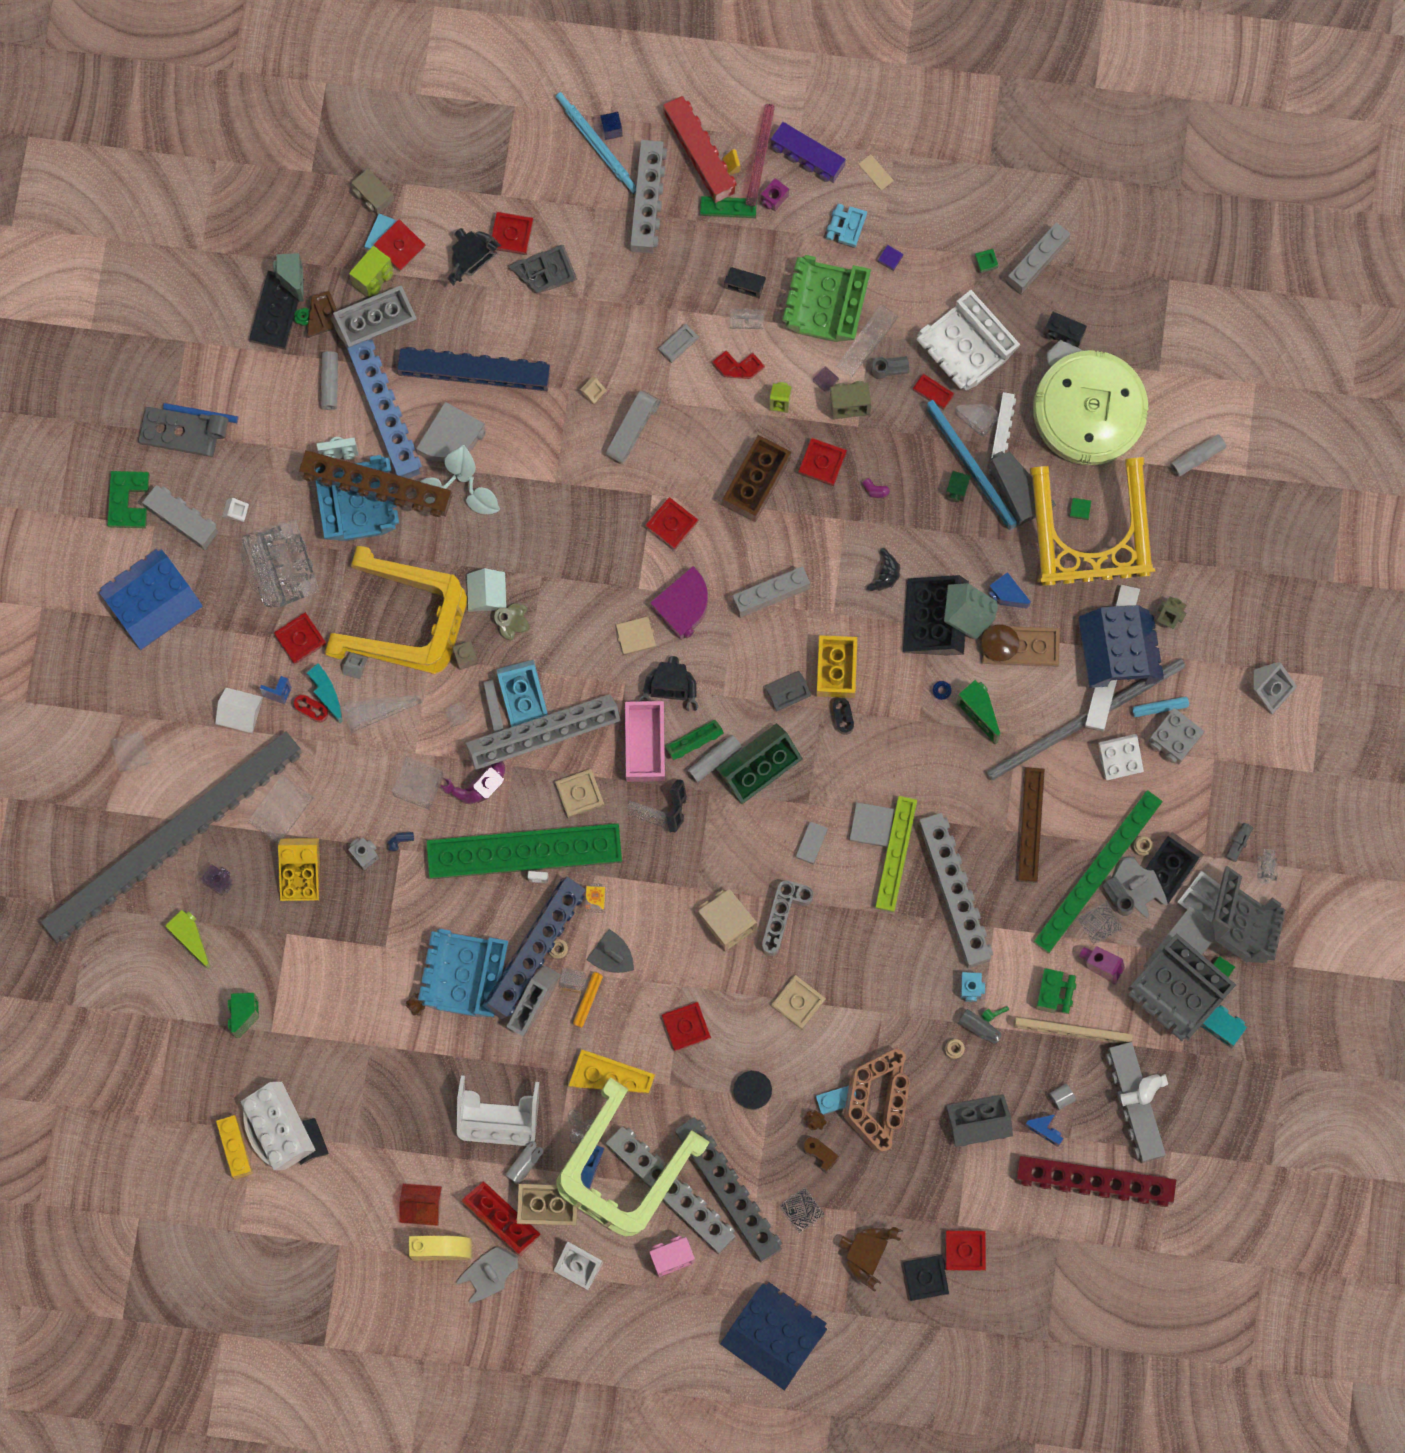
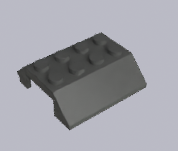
[1212,866,1286,963]
[1128,933,1236,1041]

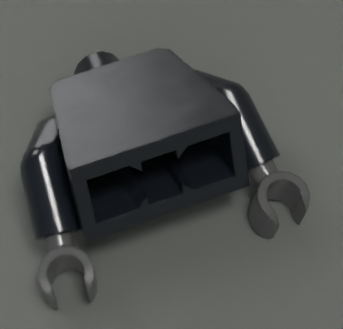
[639,656,698,711]

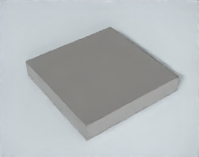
[850,803,894,848]

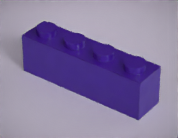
[771,122,846,183]

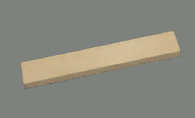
[1014,1017,1133,1044]

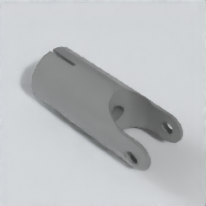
[505,1141,543,1186]

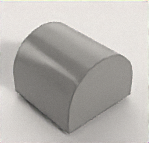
[1049,1084,1076,1110]

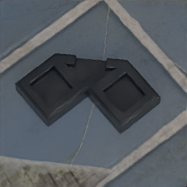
[666,779,687,833]

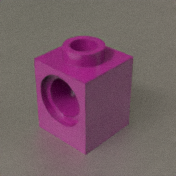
[761,178,789,211]

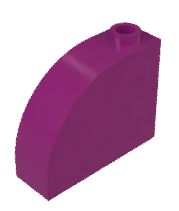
[650,566,708,640]

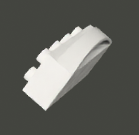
[240,1082,316,1170]

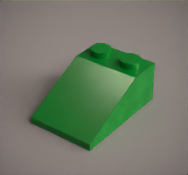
[956,680,1001,745]

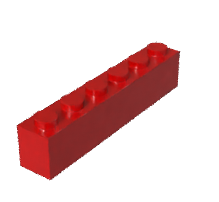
[663,96,737,203]

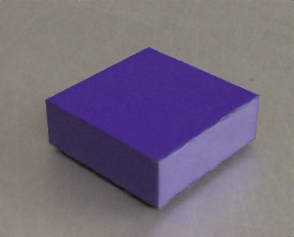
[878,245,904,271]

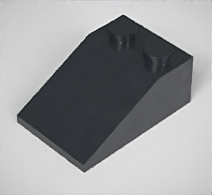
[1145,832,1204,904]

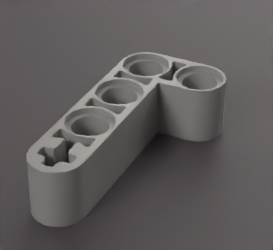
[606,390,661,464]
[762,881,814,956]

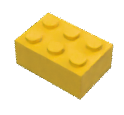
[816,635,857,698]

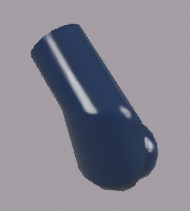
[387,832,414,852]

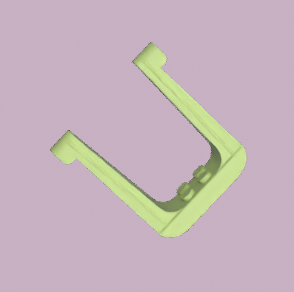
[556,1077,709,1236]

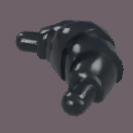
[867,548,900,591]

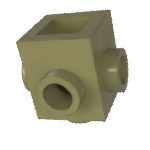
[1157,596,1187,629]

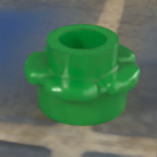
[294,308,310,326]

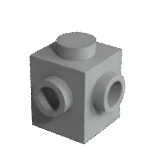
[348,838,379,870]

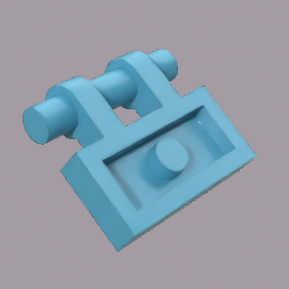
[826,204,867,248]

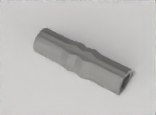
[321,351,338,410]
[1170,434,1226,477]
[687,735,742,783]

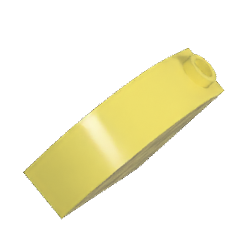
[409,1236,472,1261]

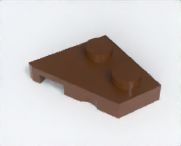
[308,290,337,338]

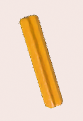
[573,972,603,1028]

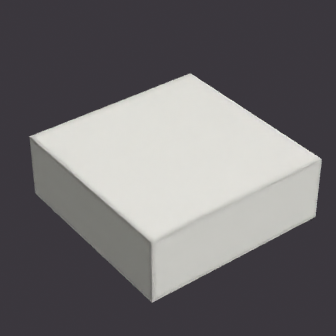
[528,871,549,883]

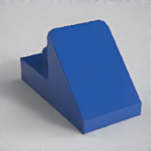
[1025,1115,1064,1147]

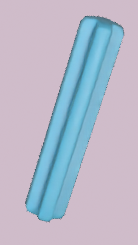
[1132,697,1189,717]

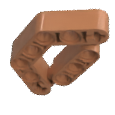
[844,1049,910,1153]

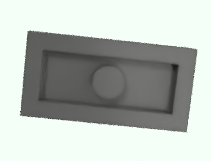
[764,671,811,711]

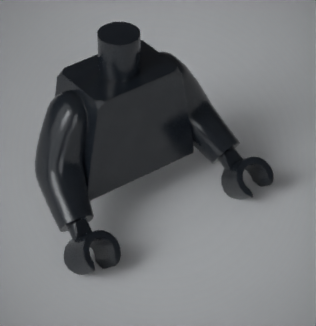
[447,228,501,286]

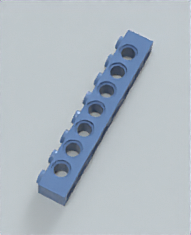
[346,339,422,478]

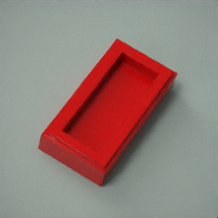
[913,373,955,410]

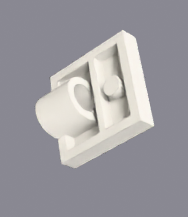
[1099,734,1144,780]

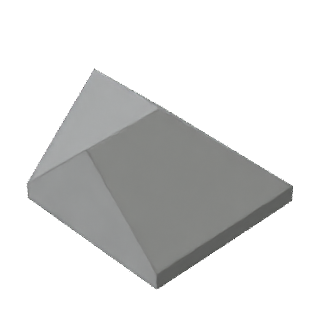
[1254,662,1297,714]

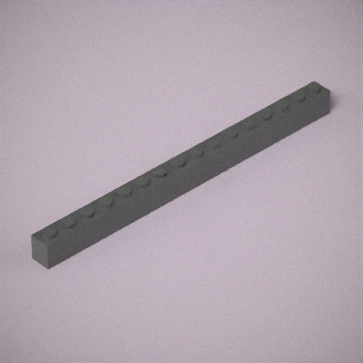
[41,731,302,943]

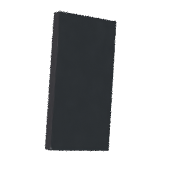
[249,270,305,350]

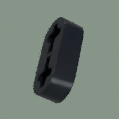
[833,698,854,735]

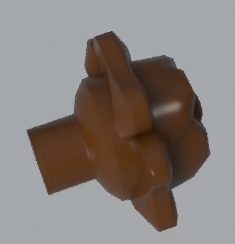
[406,993,425,1016]
[804,1110,827,1130]

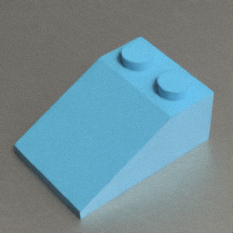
[497,660,548,727]

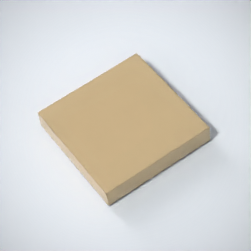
[555,769,604,818]
[771,975,826,1030]

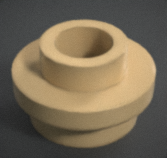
[1134,836,1153,856]
[549,939,568,959]
[945,1039,965,1059]

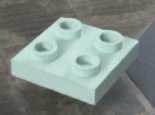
[317,437,359,460]

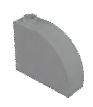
[416,402,486,463]
[507,965,561,1036]

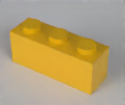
[216,1115,254,1180]

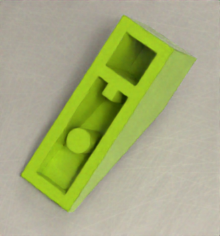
[165,910,211,969]

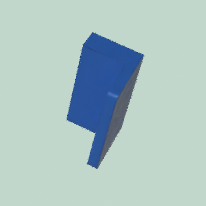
[260,676,292,705]

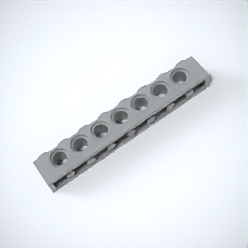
[466,694,620,770]
[919,813,993,968]
[606,1126,735,1254]

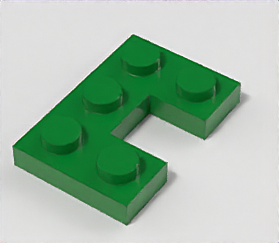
[107,471,150,529]

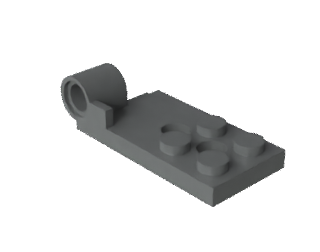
[139,407,229,457]

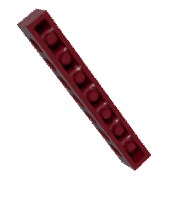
[1016,1156,1177,1207]

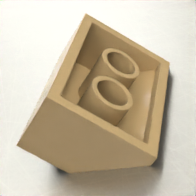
[517,1184,578,1226]

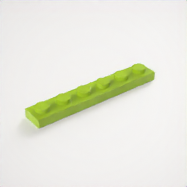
[875,796,917,912]

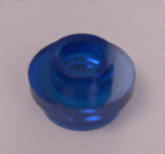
[932,681,952,700]

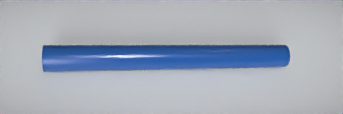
[163,403,238,424]

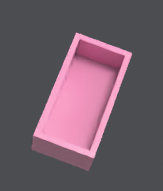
[625,701,665,782]

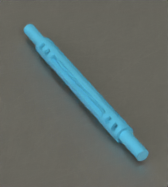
[555,92,637,195]

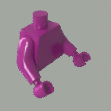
[441,761,505,804]

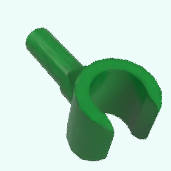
[981,1006,1009,1022]

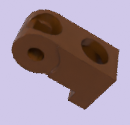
[804,1137,839,1173]

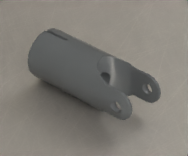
[958,1009,1001,1044]

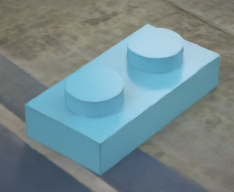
[816,1086,858,1115]

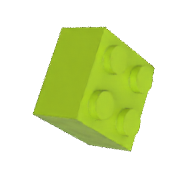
[349,246,393,298]

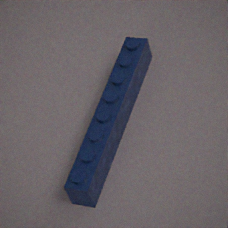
[398,347,551,392]

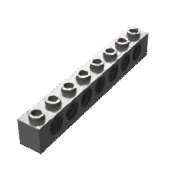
[675,1117,783,1263]

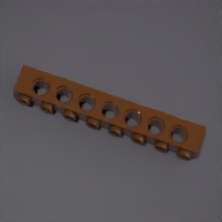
[299,450,453,517]

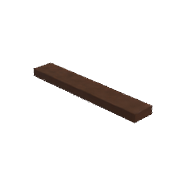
[1018,767,1045,883]

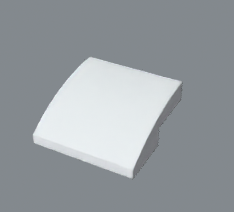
[1178,871,1221,922]

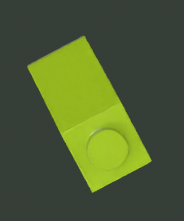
[769,382,792,413]

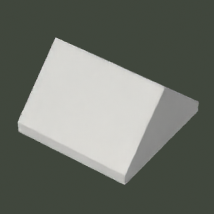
[215,688,263,734]
[554,1242,603,1290]

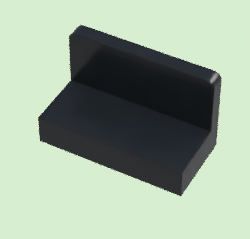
[724,267,766,299]
[299,1118,329,1165]

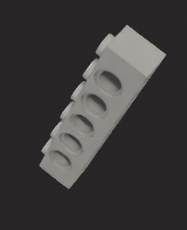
[631,140,667,253]

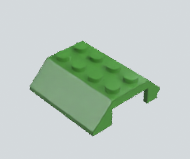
[782,255,871,342]

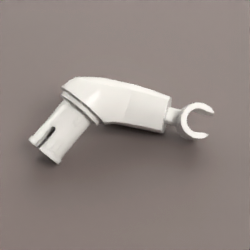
[1121,1074,1168,1106]

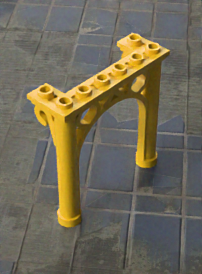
[1030,457,1155,586]

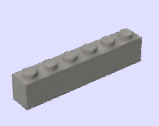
[1106,1042,1166,1163]

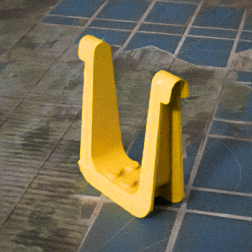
[325,546,467,674]

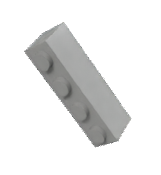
[1007,222,1071,294]
[142,485,219,550]
[733,566,810,618]

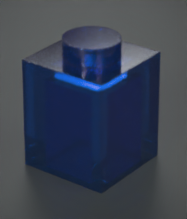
[600,112,623,140]

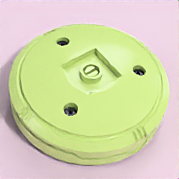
[1033,350,1148,465]

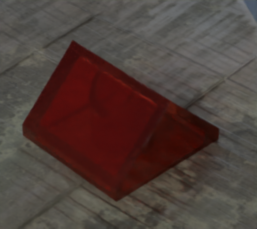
[399,1184,442,1226]

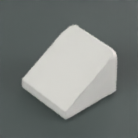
[222,498,249,522]

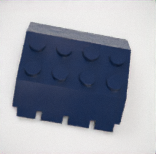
[1078,605,1164,688]
[720,1282,827,1391]

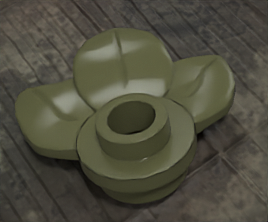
[494,603,530,640]

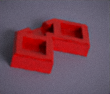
[712,350,765,379]

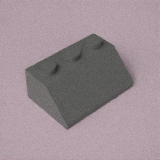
[946,1094,1013,1147]

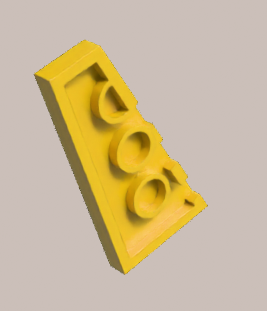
[569,1049,655,1094]

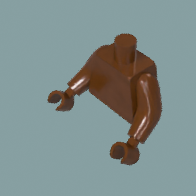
[838,1227,903,1292]

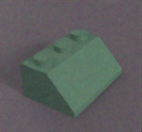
[944,583,998,639]

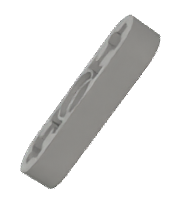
[484,680,504,733]

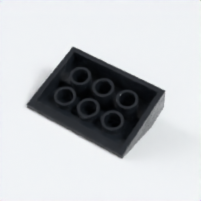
[903,575,969,656]

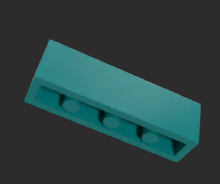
[1201,1005,1247,1049]

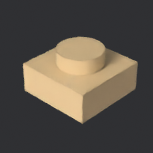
[580,376,607,404]

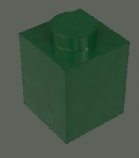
[945,471,971,502]

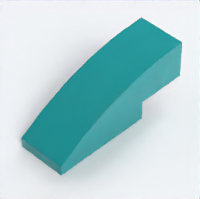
[307,663,343,723]

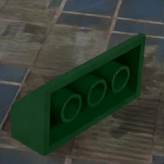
[716,723,803,804]

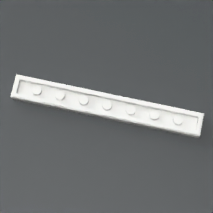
[1085,585,1140,731]

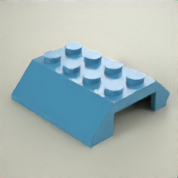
[316,455,399,541]
[418,929,509,1017]

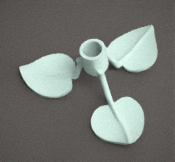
[420,445,500,514]

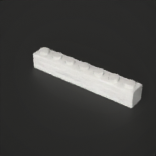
[989,392,1016,474]

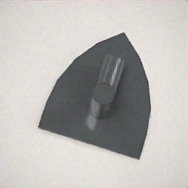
[586,929,634,973]

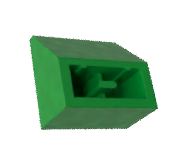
[228,993,259,1038]

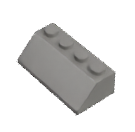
[331,285,417,348]

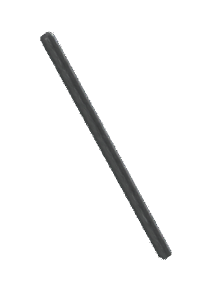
[987,658,1185,780]

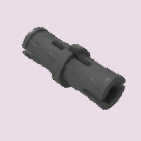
[1225,823,1254,862]

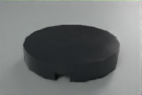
[733,1070,772,1110]

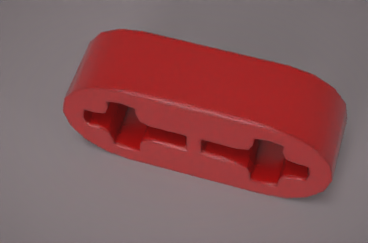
[294,695,328,723]

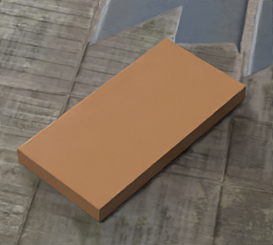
[982,626,1060,667]

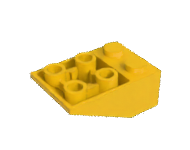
[278,838,320,901]

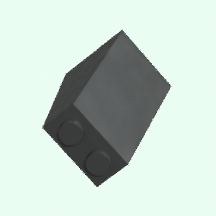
[988,451,1056,527]

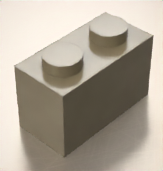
[352,169,394,214]

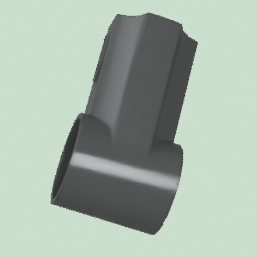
[871,356,909,379]
[1102,877,1134,916]

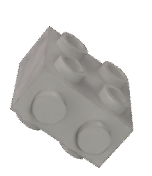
[1149,708,1205,765]

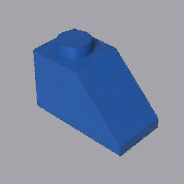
[988,572,1031,609]
[581,1145,604,1189]

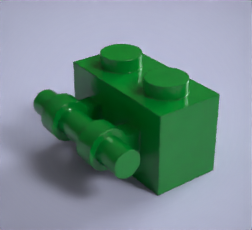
[1036,968,1077,1014]

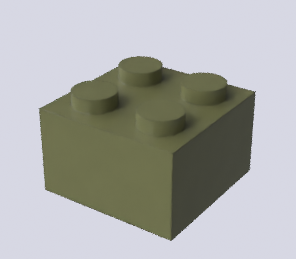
[830,381,871,420]

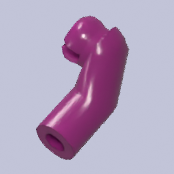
[862,478,890,498]

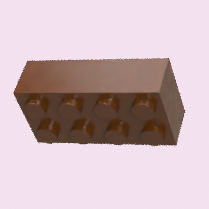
[722,435,791,522]

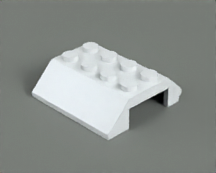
[916,290,1020,390]

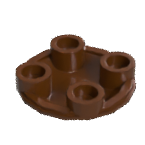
[982,625,1019,662]

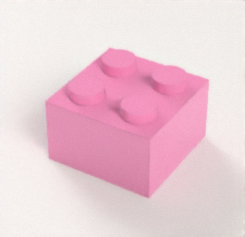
[649,1236,695,1277]

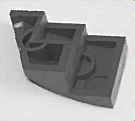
[509,245,577,293]

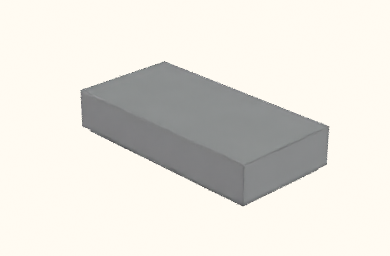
[659,324,699,363]
[796,821,828,865]

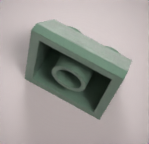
[273,253,304,302]

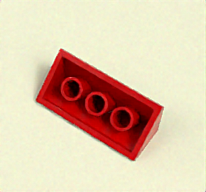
[462,1181,541,1257]

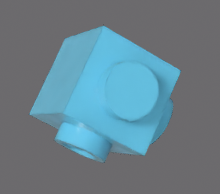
[961,972,985,1002]

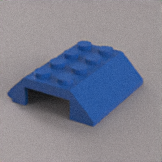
[99,549,203,650]

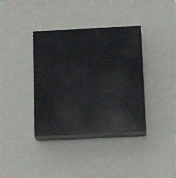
[903,1255,949,1301]

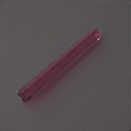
[746,104,775,206]

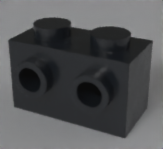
[1044,311,1087,348]

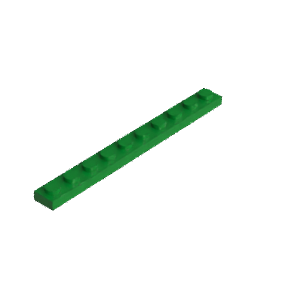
[1033,790,1163,954]

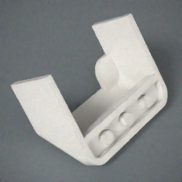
[457,1075,539,1146]

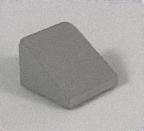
[343,652,368,679]

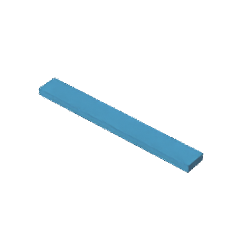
[926,400,1017,530]

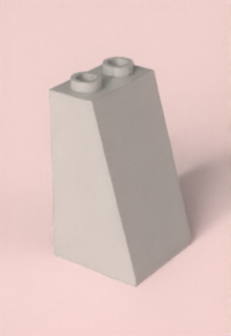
[1143,906,1215,968]

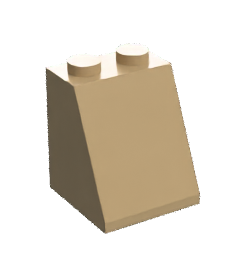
[698,889,757,952]

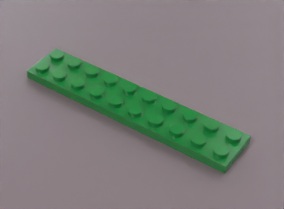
[427,823,622,879]

